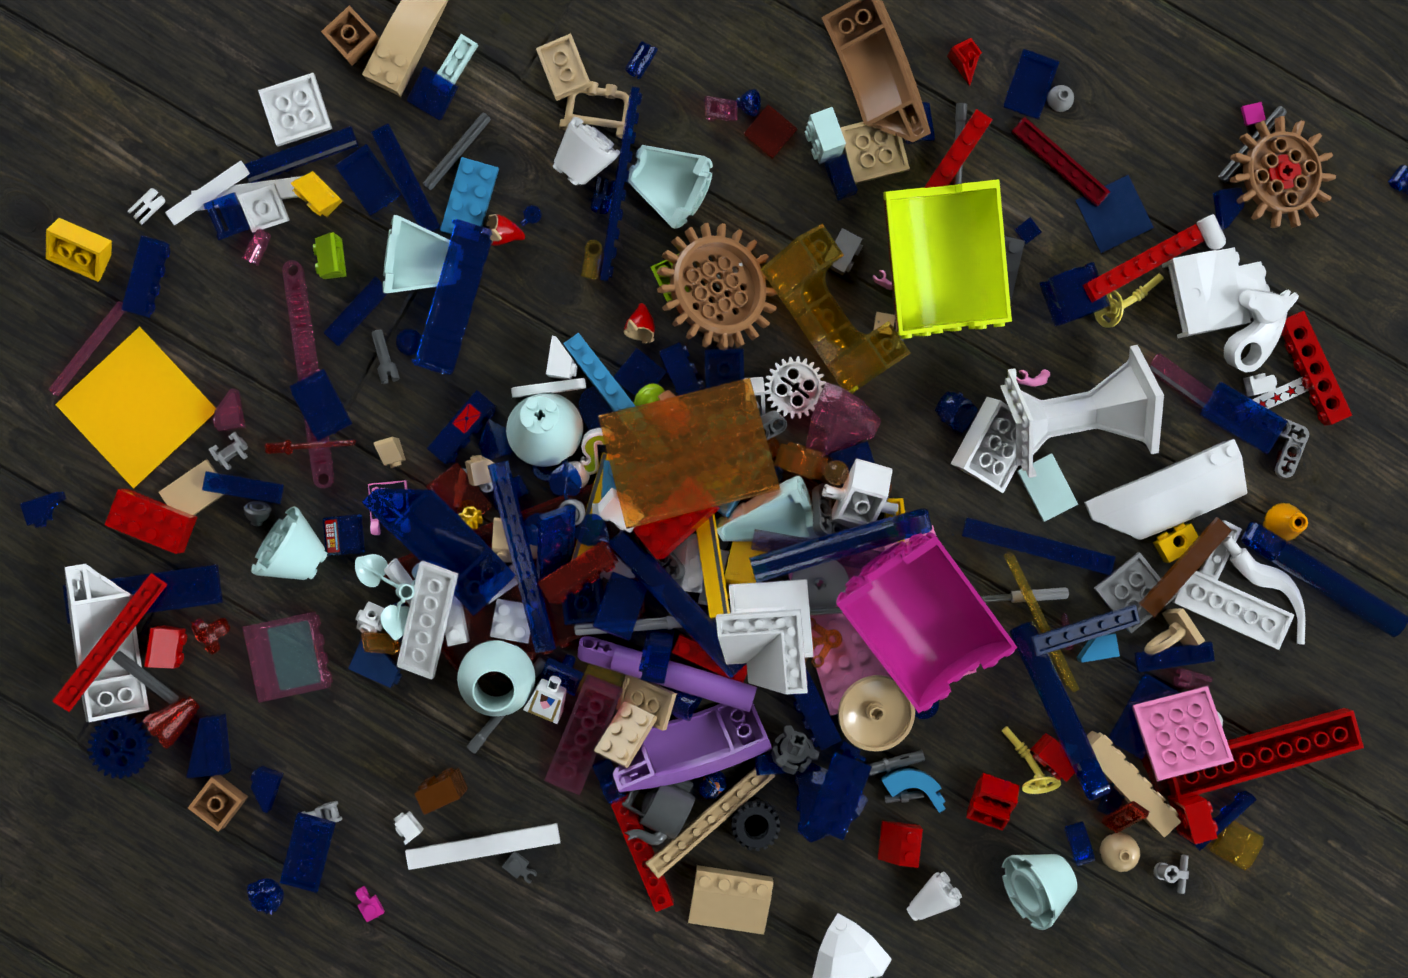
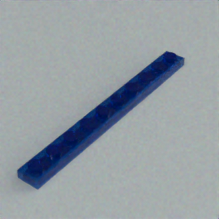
[599,86,642,281]
[487,461,556,653]

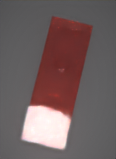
[1101,801,1150,833]

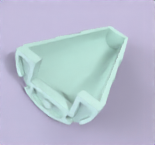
[716,476,819,541]

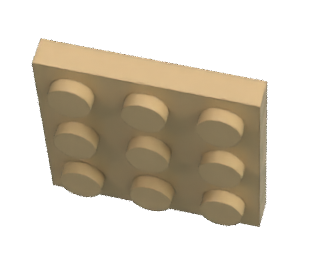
[840,122,910,184]

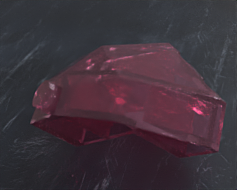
[805,382,881,456]

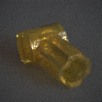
[581,240,604,279]

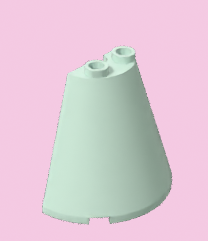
[626,145,713,229]
[383,215,464,293]

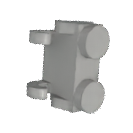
[209,432,248,470]

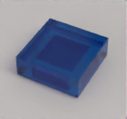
[1014,217,1042,244]

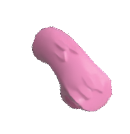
[873,270,892,290]
[1016,369,1050,387]

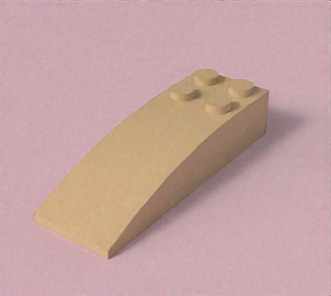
[362,0,448,97]

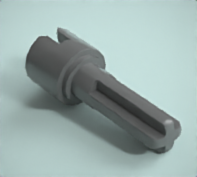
[371,330,400,384]

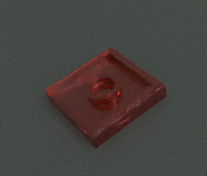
[744,104,797,159]

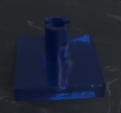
[540,654,584,696]

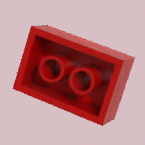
[1167,795,1218,844]

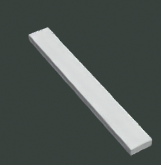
[405,823,561,870]

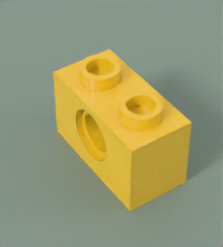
[1153,523,1199,563]

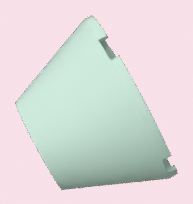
[457,640,535,716]
[1002,854,1077,930]

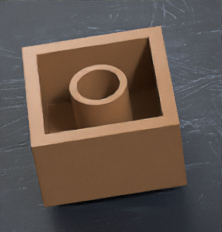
[321,5,379,66]
[188,774,248,832]

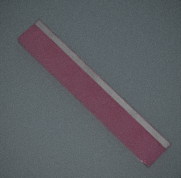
[1149,353,1252,435]

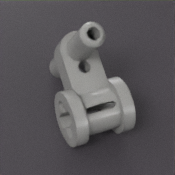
[1154,854,1189,894]

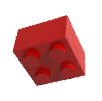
[1030,733,1082,782]

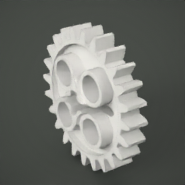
[764,356,826,419]

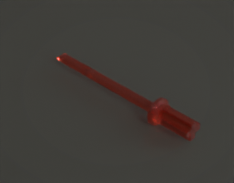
[265,439,356,455]

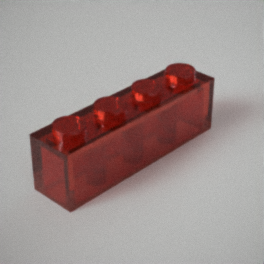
[538,541,619,604]

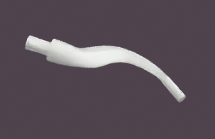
[1221,536,1305,644]

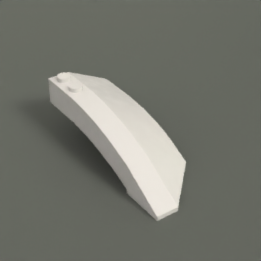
[1084,439,1247,540]
[64,564,149,722]

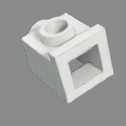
[1243,373,1277,397]
[394,811,424,845]

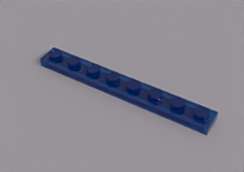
[962,518,1116,575]

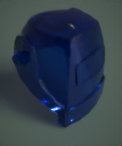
[935,391,978,433]

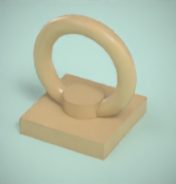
[1144,608,1205,655]

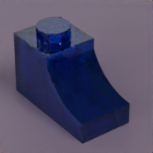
[20,492,66,528]

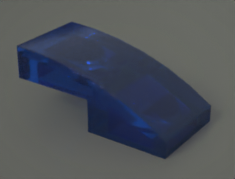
[592,759,626,803]
[1065,821,1095,866]

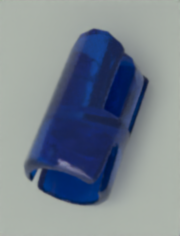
[625,41,658,79]
[590,176,616,214]

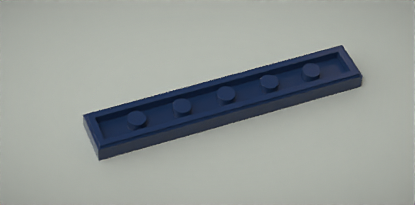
[1029,605,1141,656]

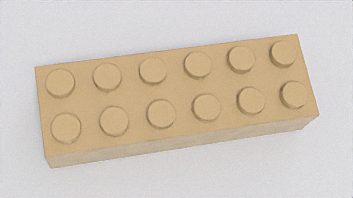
[1076,731,1181,838]

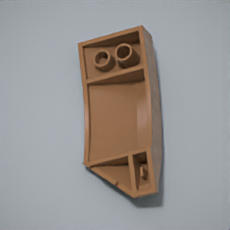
[821,0,931,142]

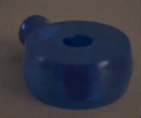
[520,205,542,227]

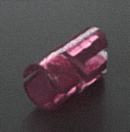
[1173,668,1213,690]

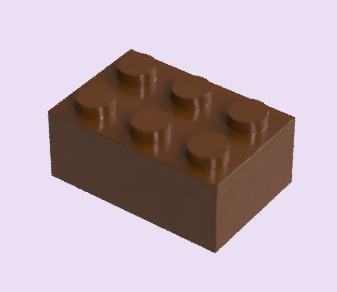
[414,767,468,815]

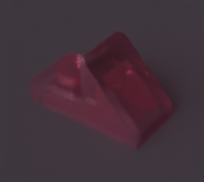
[705,96,737,122]

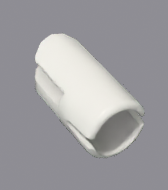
[127,188,166,225]
[1197,214,1226,250]

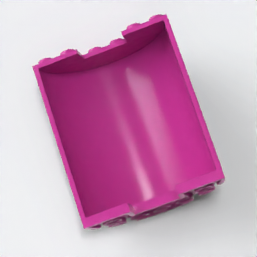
[836,532,1017,713]

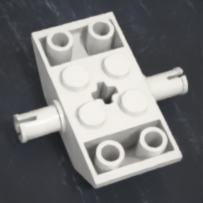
[822,458,898,532]

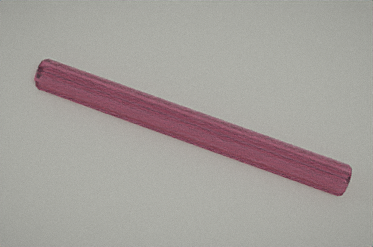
[49,301,128,396]

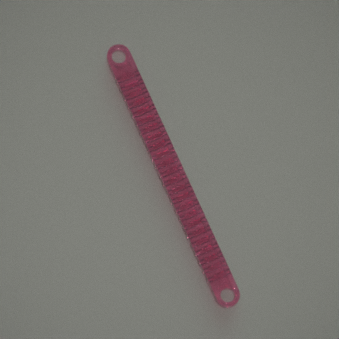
[282,260,334,488]

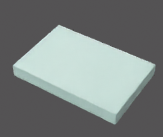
[1017,453,1078,522]

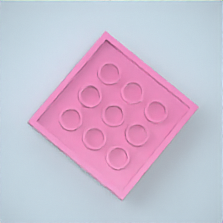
[1132,686,1234,781]

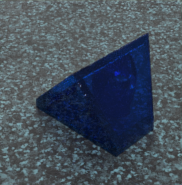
[479,419,514,461]

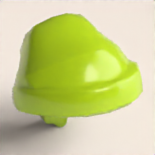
[633,383,664,413]

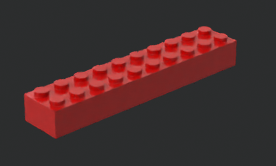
[1167,708,1364,800]

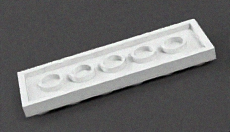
[396,561,458,680]
[1172,571,1294,650]

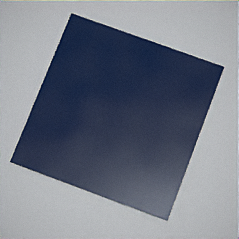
[1076,175,1154,253]

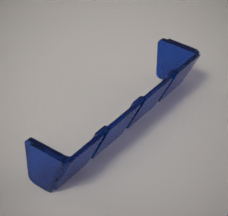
[411,219,492,375]

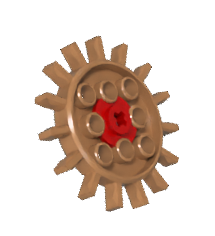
[1229,116,1336,228]

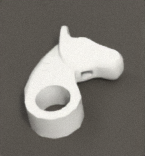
[1224,289,1299,372]

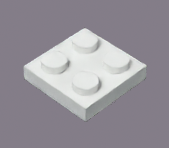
[237,183,290,233]
[490,598,535,643]

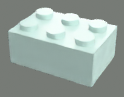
[805,107,846,164]

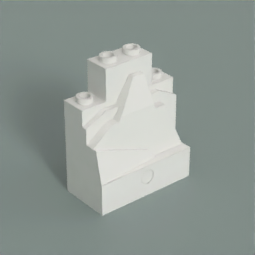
[1162,247,1270,338]

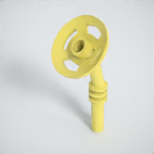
[1094,273,1164,328]
[1002,726,1061,794]

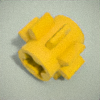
[459,506,483,530]

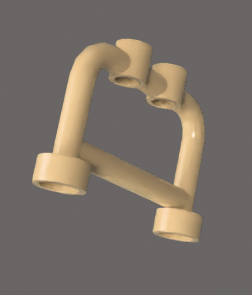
[559,81,632,139]

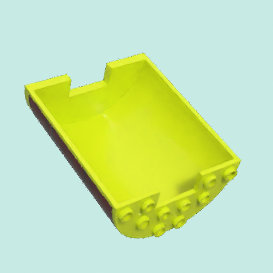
[883,179,1012,339]

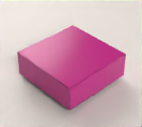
[1241,102,1266,126]

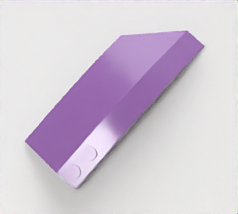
[613,704,772,792]

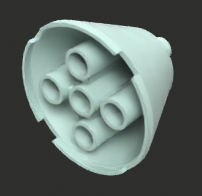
[506,393,583,467]
[251,506,327,580]

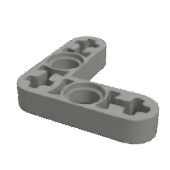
[1253,411,1309,479]

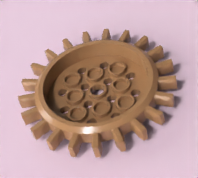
[657,223,779,350]

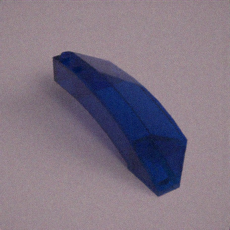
[362,489,516,616]

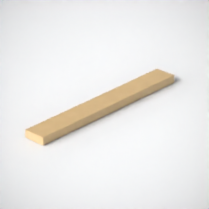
[646,761,775,879]

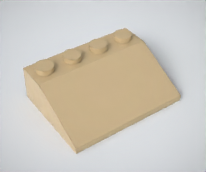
[688,865,773,934]

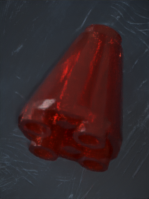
[142,696,200,749]

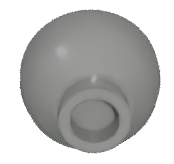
[1047,85,1074,112]
[559,499,585,525]

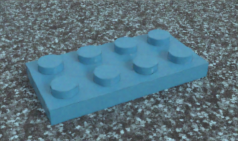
[440,157,499,242]

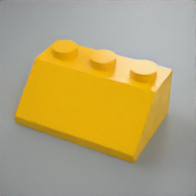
[46,218,112,282]

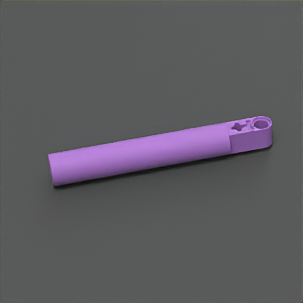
[577,636,757,712]

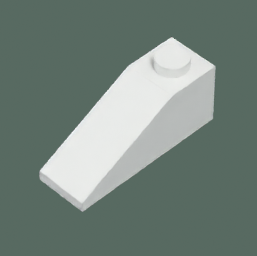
[445,585,470,646]

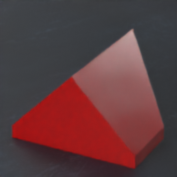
[947,38,982,86]

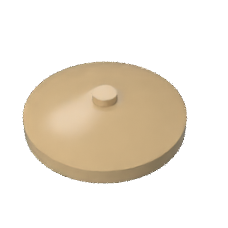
[838,675,915,751]

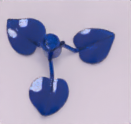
[519,461,610,546]

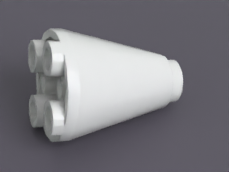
[907,871,962,921]

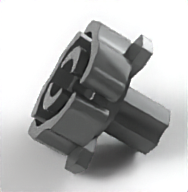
[771,725,819,774]

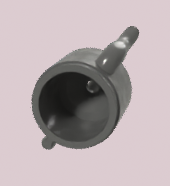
[622,780,695,845]

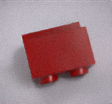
[966,773,1020,831]

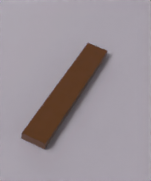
[1139,517,1232,617]

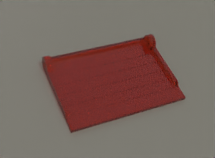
[426,462,492,530]

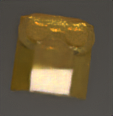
[1210,817,1264,871]

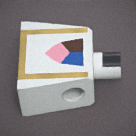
[523,676,567,724]

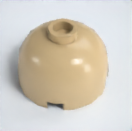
[1100,832,1140,872]

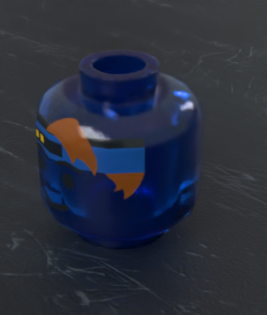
[698,771,726,799]

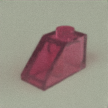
[213,389,246,432]

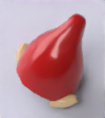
[487,214,525,246]
[624,303,655,343]

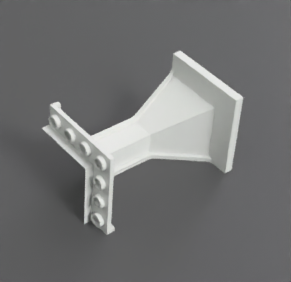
[1000,345,1164,478]
[716,579,814,694]

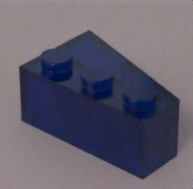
[186,714,231,778]

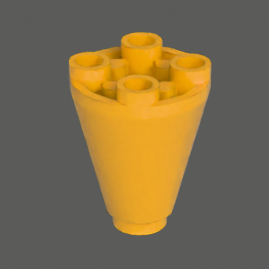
[1263,503,1308,541]

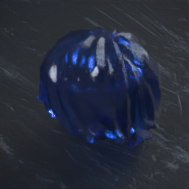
[247,878,284,915]

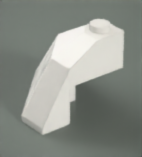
[812,914,891,978]

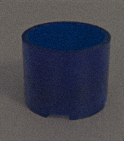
[1039,262,1111,327]

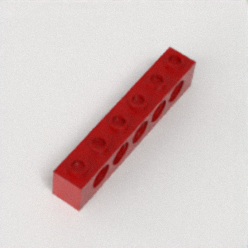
[1281,311,1352,426]
[611,794,674,912]

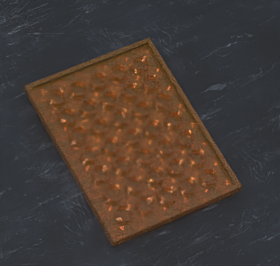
[598,378,780,529]

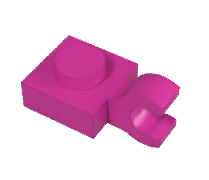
[355,886,385,922]

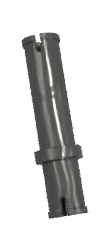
[866,749,925,776]

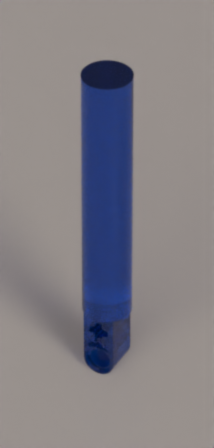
[749,509,932,583]
[1241,522,1408,637]
[608,530,747,679]
[1009,621,1110,801]

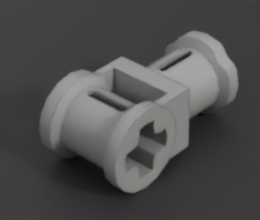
[301,801,342,829]

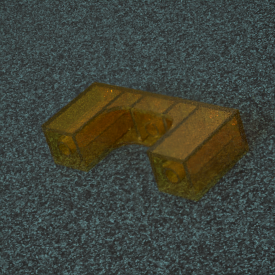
[761,223,911,397]

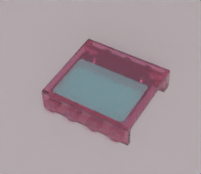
[243,611,332,703]

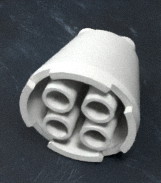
[553,117,620,185]

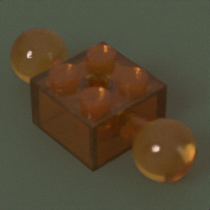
[758,437,849,485]

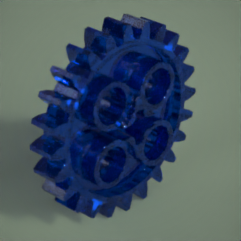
[87,716,153,779]

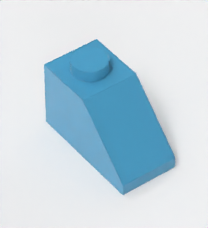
[1077,632,1120,663]

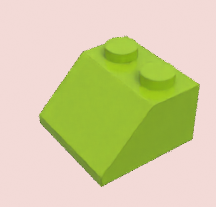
[313,232,346,279]

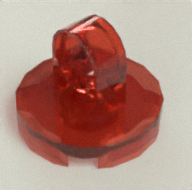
[191,618,231,655]

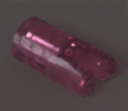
[242,228,271,266]

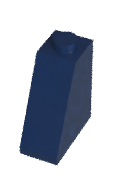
[348,634,402,688]

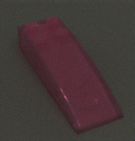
[544,674,623,795]

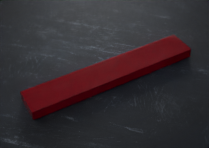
[1011,117,1110,207]

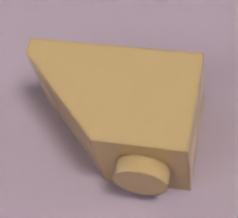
[374,437,406,468]
[465,455,511,486]

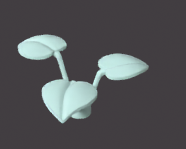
[355,554,448,640]

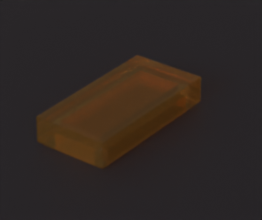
[361,632,400,654]

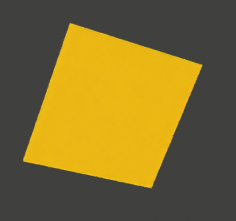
[55,326,218,488]

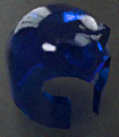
[671,689,702,721]

